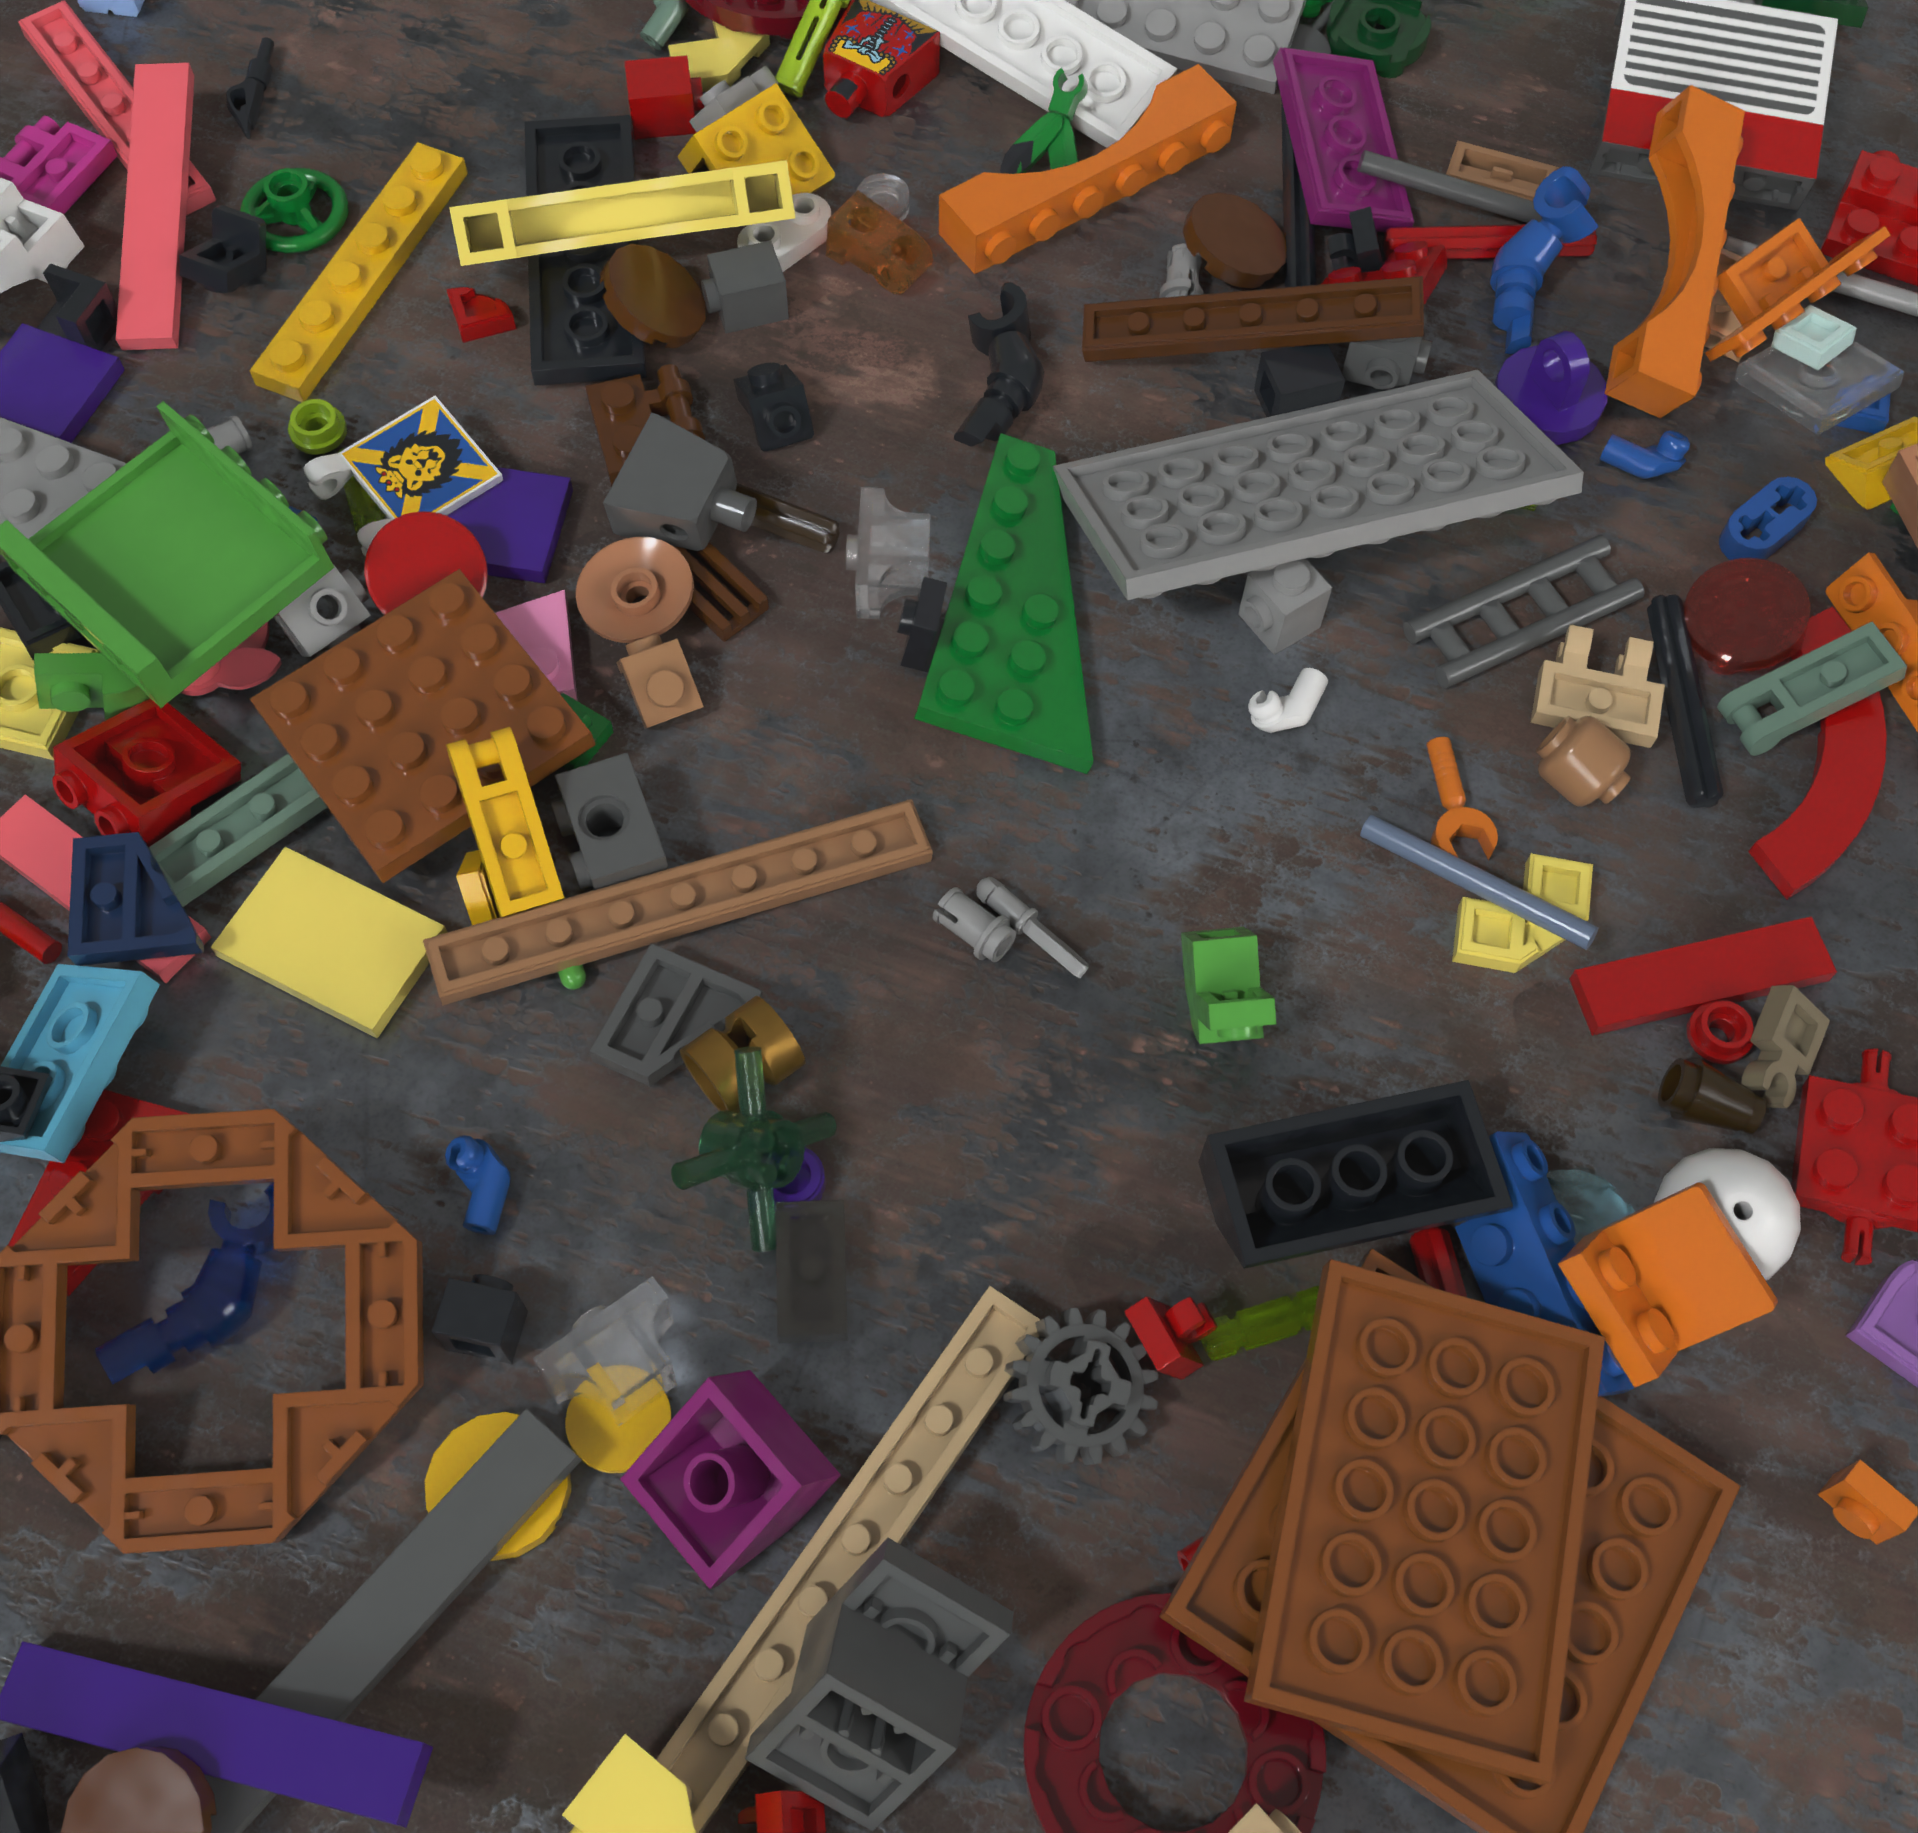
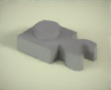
[689,65,779,132]

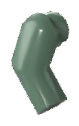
[640,0,689,50]

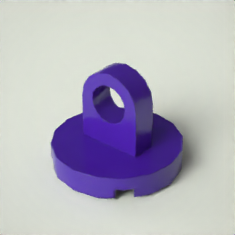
[1495,331,1608,445]

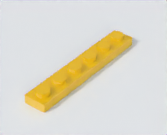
[250,142,468,402]

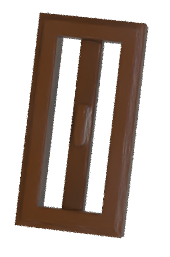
[674,542,769,642]

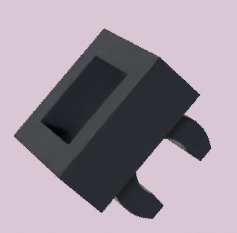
[1326,206,1384,273]

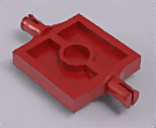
[1791,1048,1918,1265]

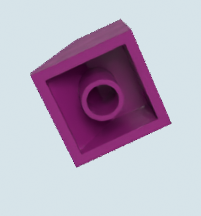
[620,1370,841,1589]

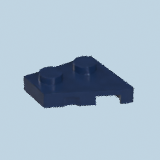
[67,832,204,966]

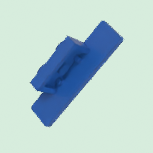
[1455,1131,1636,1397]

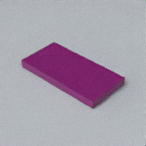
[1273,47,1415,233]

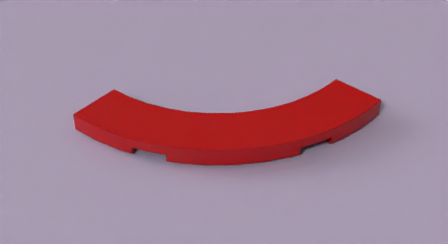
[1748,606,1887,900]

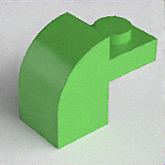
[34,653,149,720]
[1181,926,1276,1044]

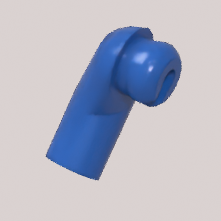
[1599,430,1690,479]
[445,1135,511,1235]

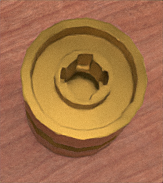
[679,995,805,1119]

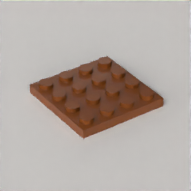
[250,569,596,883]

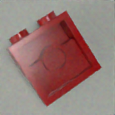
[1820,150,1918,286]
[52,698,241,847]

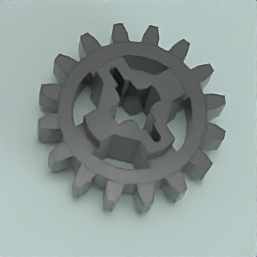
[1003,1307,1159,1466]

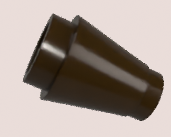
[1658,1058,1767,1135]

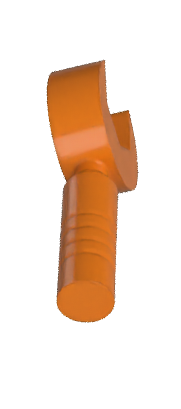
[1426,737,1498,861]

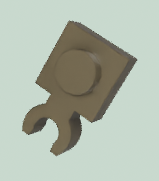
[1741,985,1830,1108]

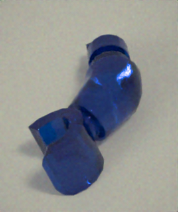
[95,1182,274,1384]

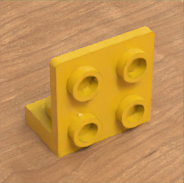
[677,83,835,195]

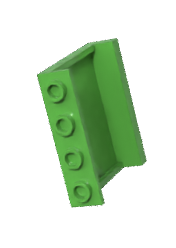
[0,401,334,708]

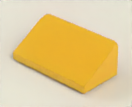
[1825,416,1918,509]

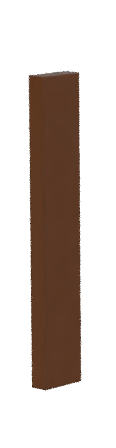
[1082,276,1424,362]

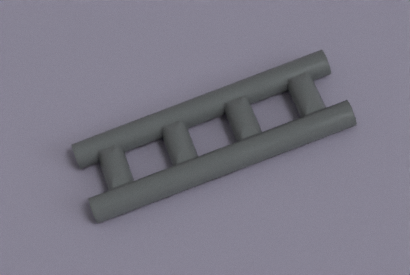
[1403,535,1645,689]

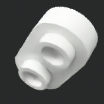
[737,193,832,272]

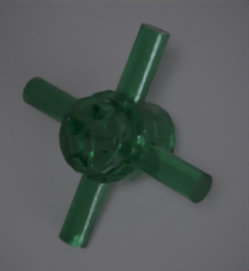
[671,1046,837,1252]

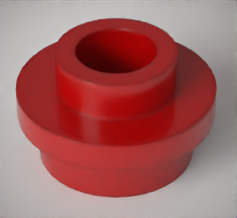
[1686,1001,1754,1064]

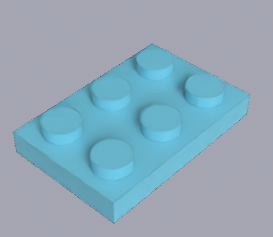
[0,964,160,1163]

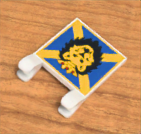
[303,396,503,557]

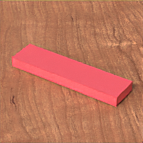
[0,794,212,984]

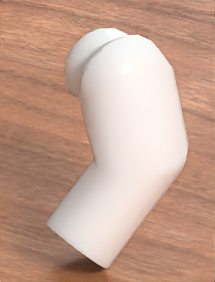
[1248,668,1328,733]

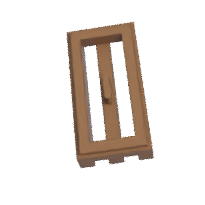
[1446,141,1559,201]

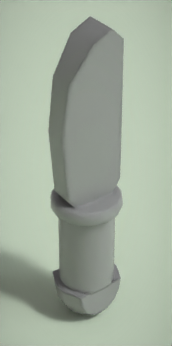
[976,876,1089,979]

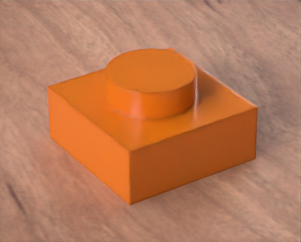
[1817,1459,1918,1545]

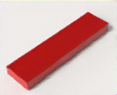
[1569,916,1837,1036]

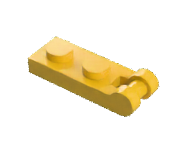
[446,727,564,917]

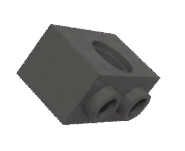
[551,752,668,890]

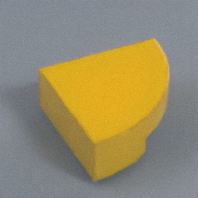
[456,850,500,925]

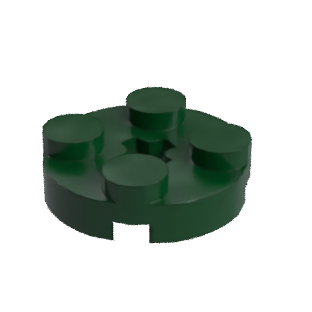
[1326,0,1431,79]

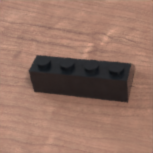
[1198,1080,1513,1269]

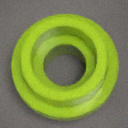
[288,399,347,454]

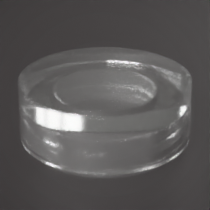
[856,173,910,227]

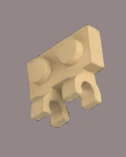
[1530,625,1665,748]

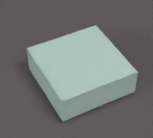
[1771,305,1857,370]

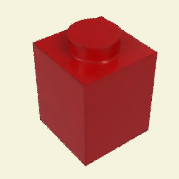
[624,55,704,139]

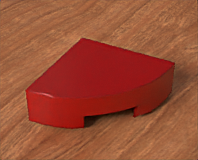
[446,287,516,343]

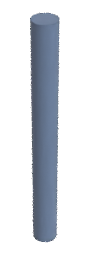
[1360,815,1599,950]

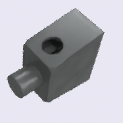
[603,413,757,551]

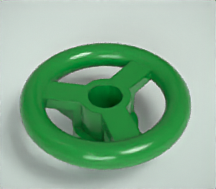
[240,168,349,253]

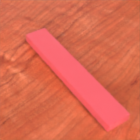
[18,0,216,216]
[116,63,195,351]

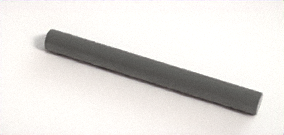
[1357,150,1542,223]

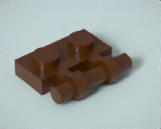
[585,364,705,487]

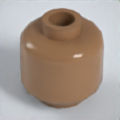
[1536,716,1631,807]

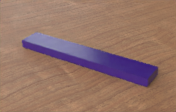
[0,1641,433,1828]

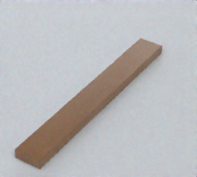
[423,799,933,1006]

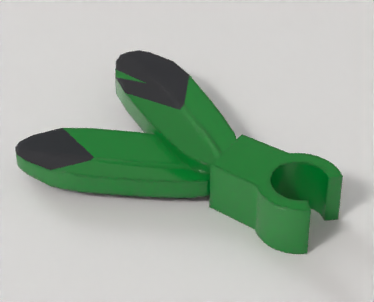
[1000,68,1088,174]

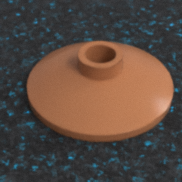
[576,537,694,643]

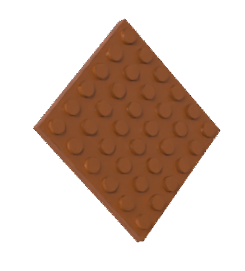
[1159,1249,1741,1833]

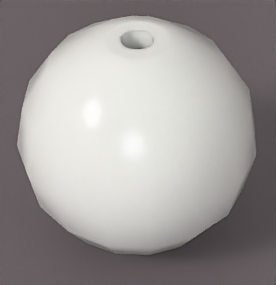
[1654,1148,1801,1280]

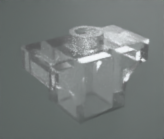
[846,487,930,619]
[533,1276,677,1427]

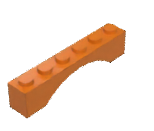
[939,64,1237,274]
[1605,85,1745,419]

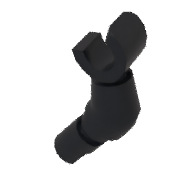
[954,282,1044,447]

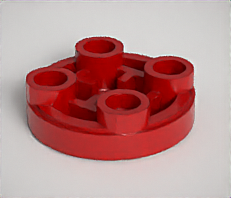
[364,512,488,615]

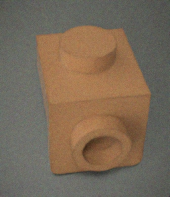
[616,633,704,729]

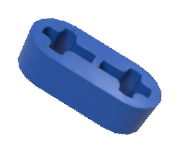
[1719,476,1817,566]

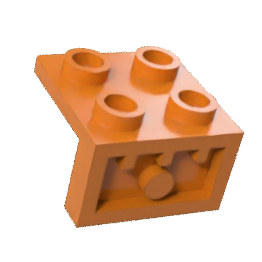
[1558,1182,1778,1388]

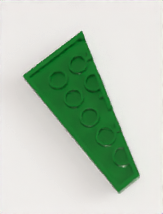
[914,433,1094,774]

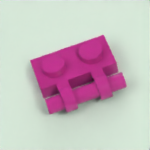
[0,115,118,214]

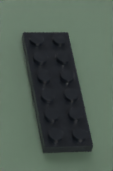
[524,115,647,386]

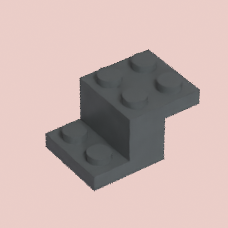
[745,1538,1014,1831]

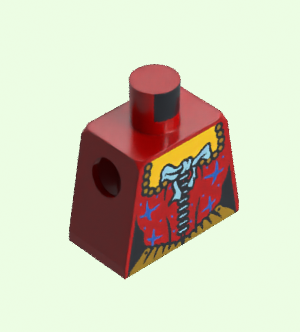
[823,0,940,118]

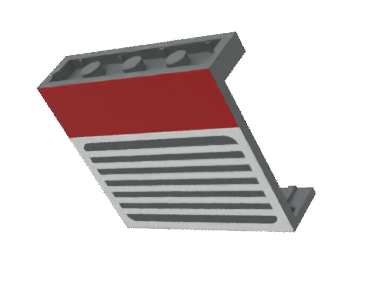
[1589,0,1838,211]

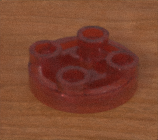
[1684,558,1810,675]

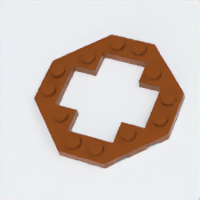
[0,1109,424,1554]

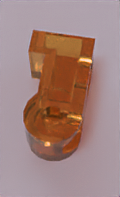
[826,190,933,295]

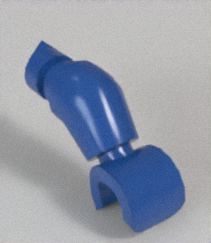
[1490,166,1599,354]

